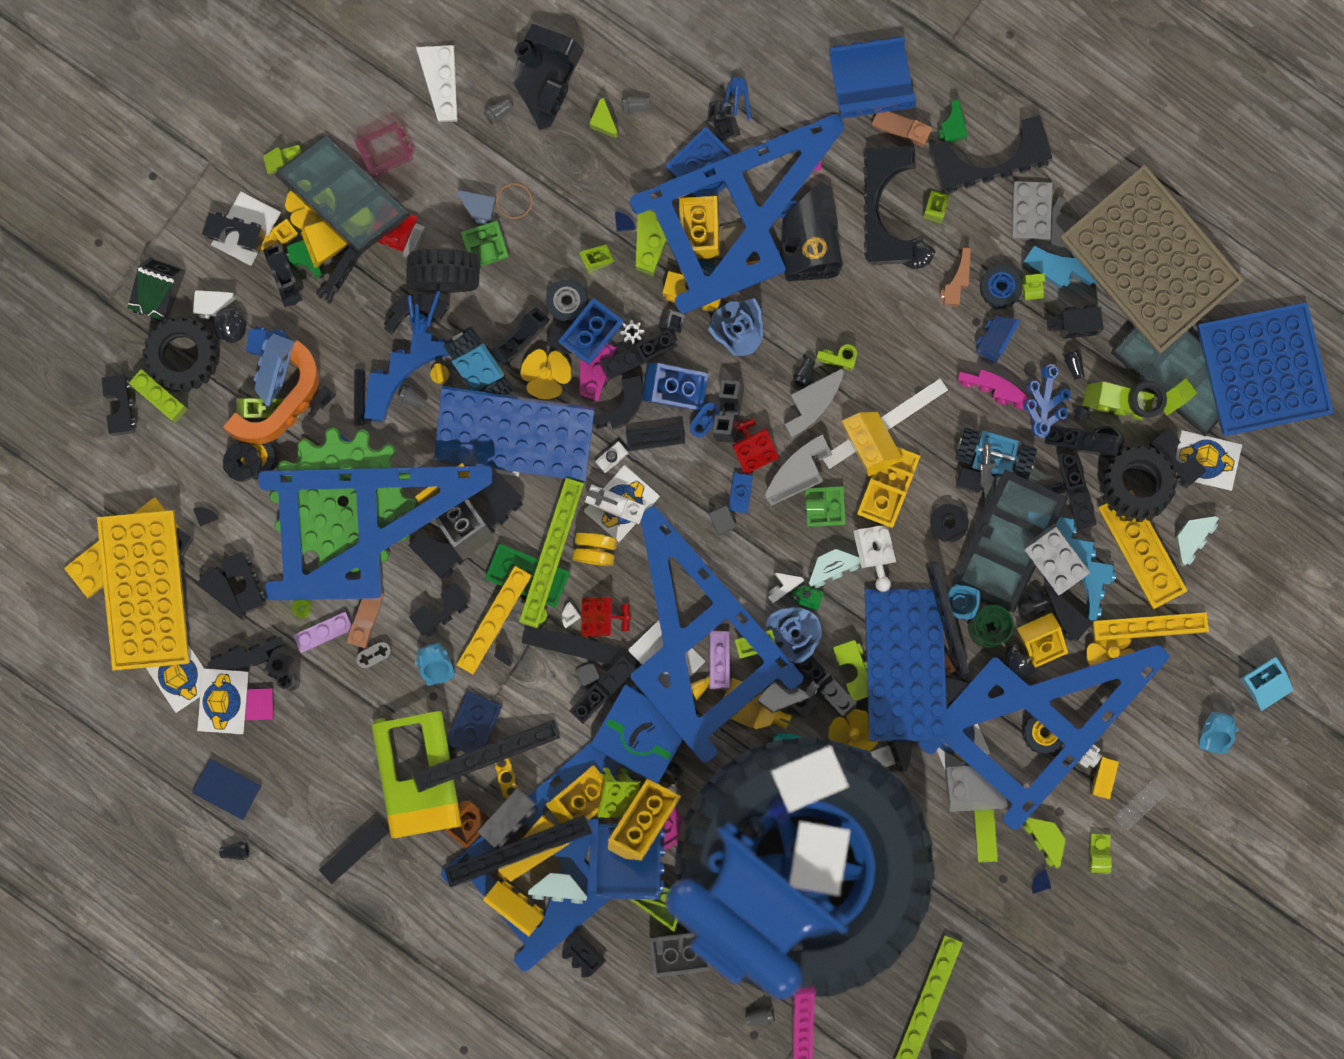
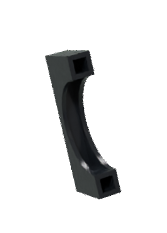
[929,115,1053,194]
[864,146,917,265]
[408,465,524,579]

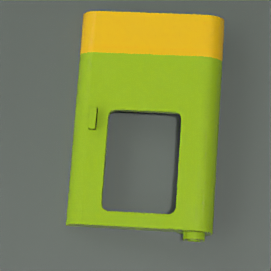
[371,711,462,839]

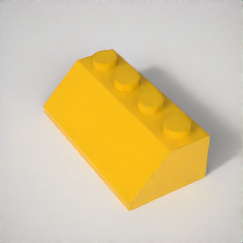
[608,778,681,860]

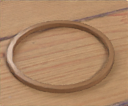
[496,183,533,219]

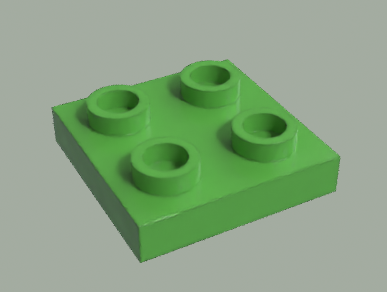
[461,221,509,267]
[805,486,846,527]

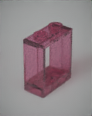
[354,122,414,178]

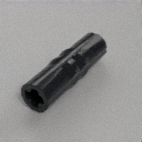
[276,672,300,691]

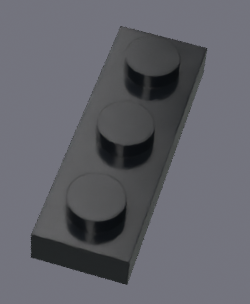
[626,424,685,452]

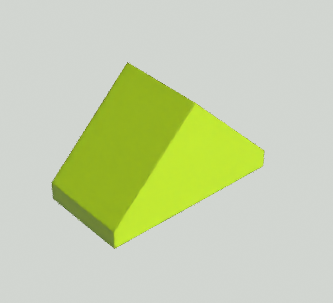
[589,98,618,138]
[923,190,950,224]
[579,244,614,274]
[1155,378,1197,416]

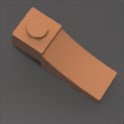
[871,112,932,148]
[940,248,971,307]
[347,593,384,649]

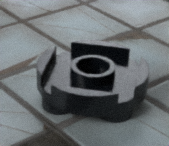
[223,443,262,482]
[930,504,969,543]

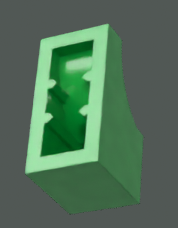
[938,100,968,144]
[286,240,324,279]

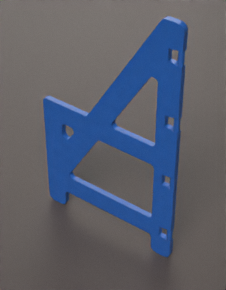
[629,114,844,314]
[259,465,493,600]
[631,506,803,763]
[919,645,1169,830]
[441,742,618,972]

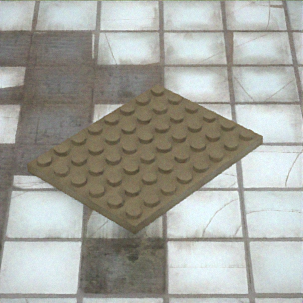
[1059,165,1244,354]

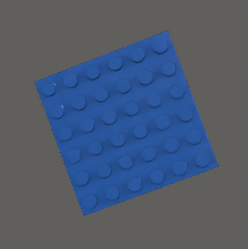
[1197,302,1334,437]

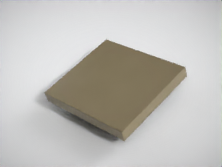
[719,222,745,258]

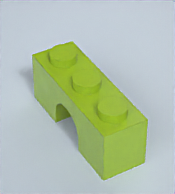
[128,369,188,423]
[832,640,868,701]

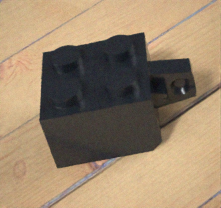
[1046,304,1104,339]

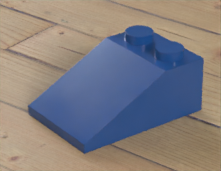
[558,298,624,365]
[975,316,1020,363]
[642,363,709,411]

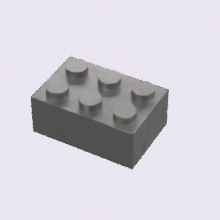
[435,499,495,560]
[1023,524,1090,595]
[478,788,536,848]
[649,932,712,978]

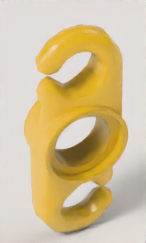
[494,758,518,799]

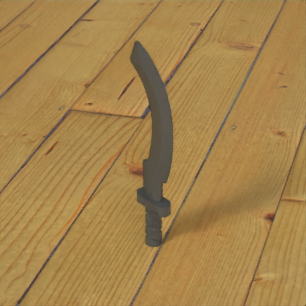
[972,443,996,534]

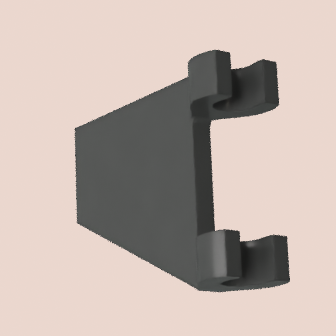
[1051,196,1089,258]
[757,665,819,713]

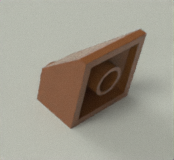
[443,800,490,849]

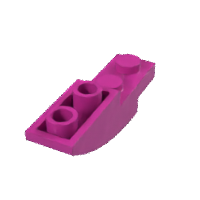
[957,370,1031,410]

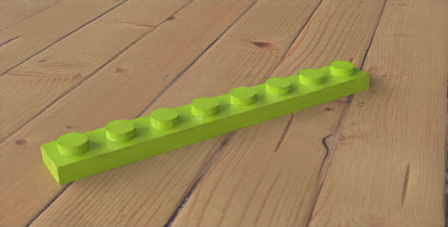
[519,478,584,629]
[895,935,963,1059]

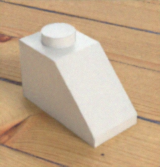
[193,290,236,320]

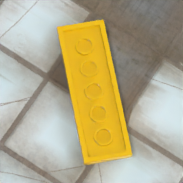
[1097,490,1187,609]
[64,497,179,599]

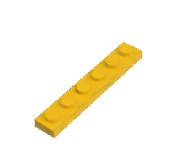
[457,566,532,675]
[1092,612,1209,641]

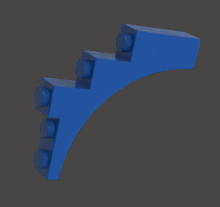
[364,330,450,422]

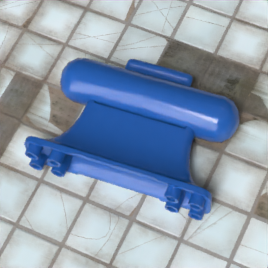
[666,823,850,999]

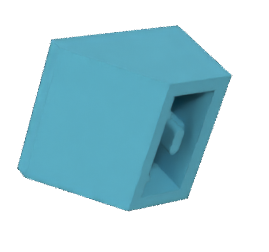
[1240,657,1294,711]

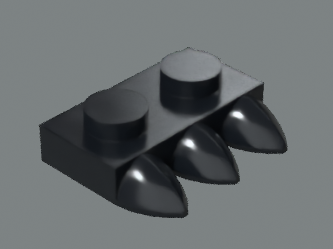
[562,933,607,978]

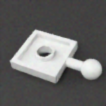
[853,525,896,592]

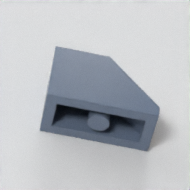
[457,190,496,225]

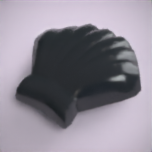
[902,236,936,269]

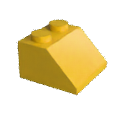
[1017,613,1068,668]

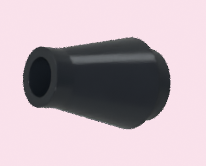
[1064,350,1085,380]
[793,357,816,387]
[219,841,250,860]

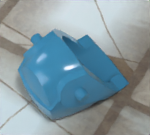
[948,584,980,619]
[415,643,455,686]
[1199,712,1239,754]

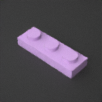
[293,612,352,653]
[709,631,730,690]

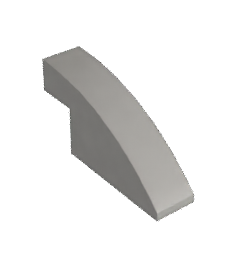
[784,369,844,440]
[765,435,832,506]

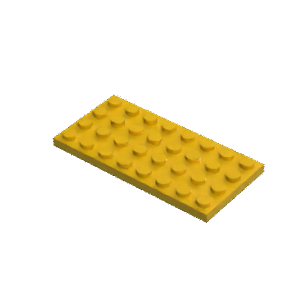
[97,510,190,671]

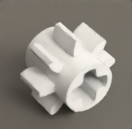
[620,320,644,345]
[1079,744,1101,768]

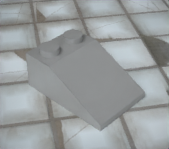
[945,766,1007,812]

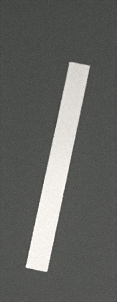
[823,379,948,469]

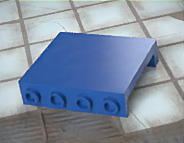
[589,819,665,899]

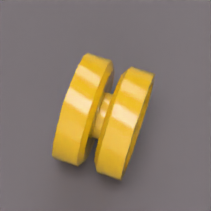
[572,533,617,566]

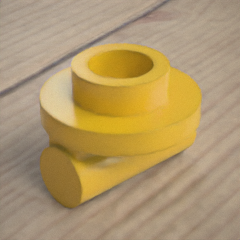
[430,363,450,384]

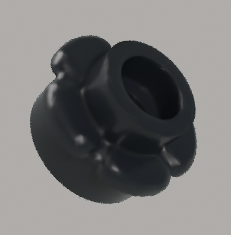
[1073,405,1091,421]

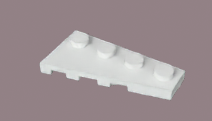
[416,45,457,122]

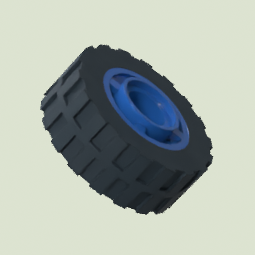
[980,265,1023,309]

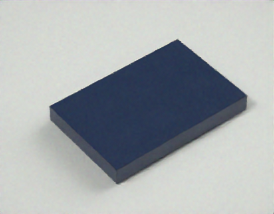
[447,691,503,753]
[192,759,262,820]

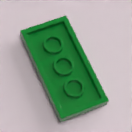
[485,544,570,608]

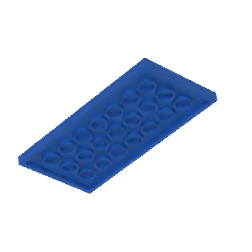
[434,386,595,482]
[865,589,948,742]

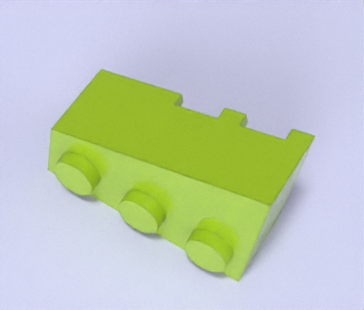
[636,211,667,276]
[1082,382,1154,420]
[629,887,678,931]

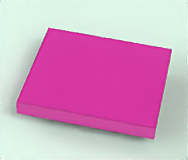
[245,688,274,720]

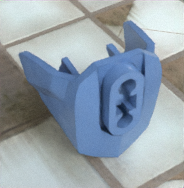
[707,298,763,356]
[766,607,822,664]

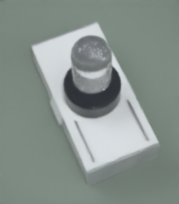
[595,441,629,473]

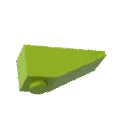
[236,398,299,418]

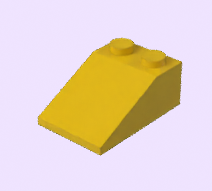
[679,196,720,259]
[546,765,605,824]

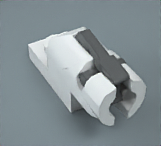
[585,485,646,525]

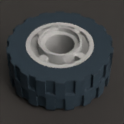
[546,279,588,322]

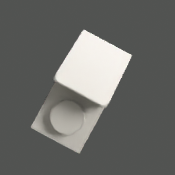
[768,573,804,604]

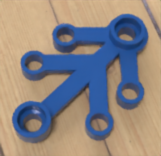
[1023,364,1071,438]

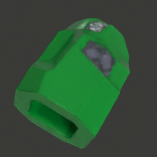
[791,586,824,611]

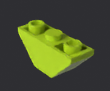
[1023,818,1066,869]

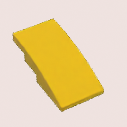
[857,446,920,528]

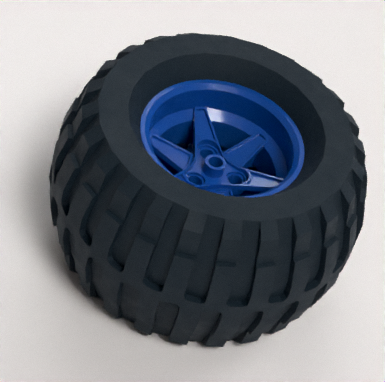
[675,737,935,998]

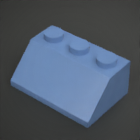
[254,334,294,406]

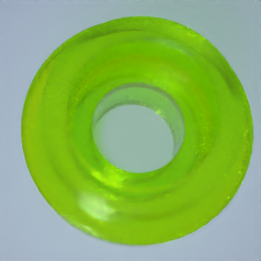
[292,600,311,618]

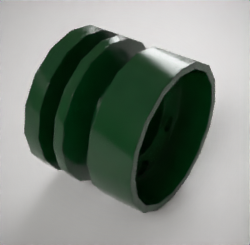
[968,605,1014,648]

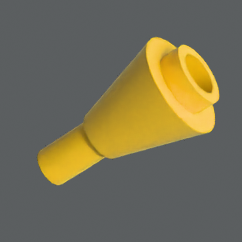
[691,676,709,701]

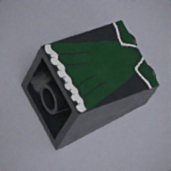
[128,258,186,321]

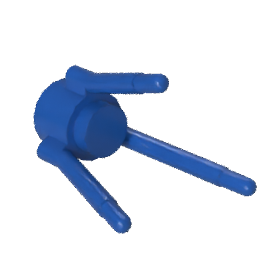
[724,78,751,120]
[408,291,440,334]

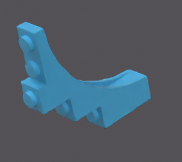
[1022,246,1097,290]
[1024,512,1116,622]

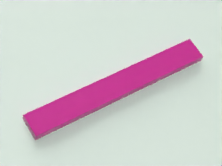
[792,986,815,1059]

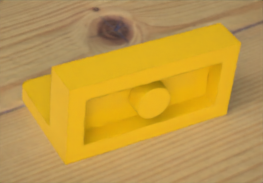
[1090,757,1119,799]

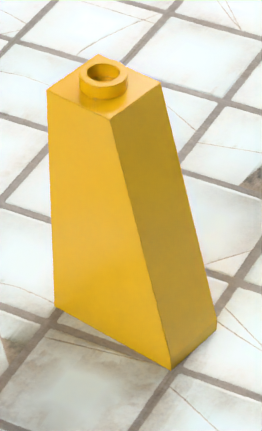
[301,208,375,268]
[498,815,571,882]

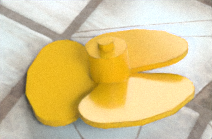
[285,181,335,230]
[520,349,571,400]
[1087,639,1135,666]
[829,709,878,753]

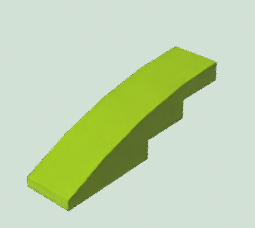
[973,809,998,862]

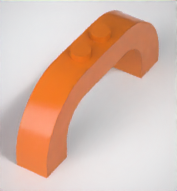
[223,341,319,445]

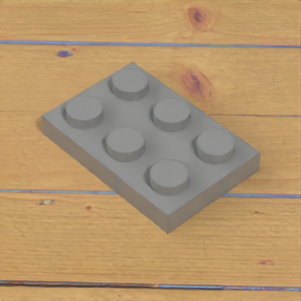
[1012,181,1052,241]

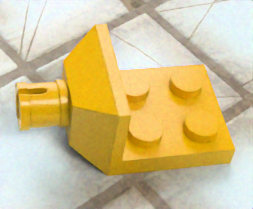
[724,678,792,730]

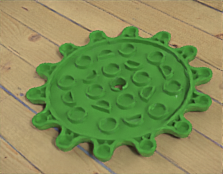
[269,427,418,574]

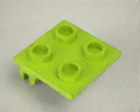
[597,768,641,818]

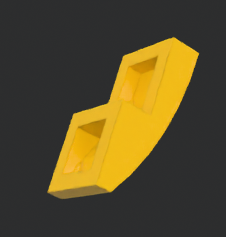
[261,219,298,253]

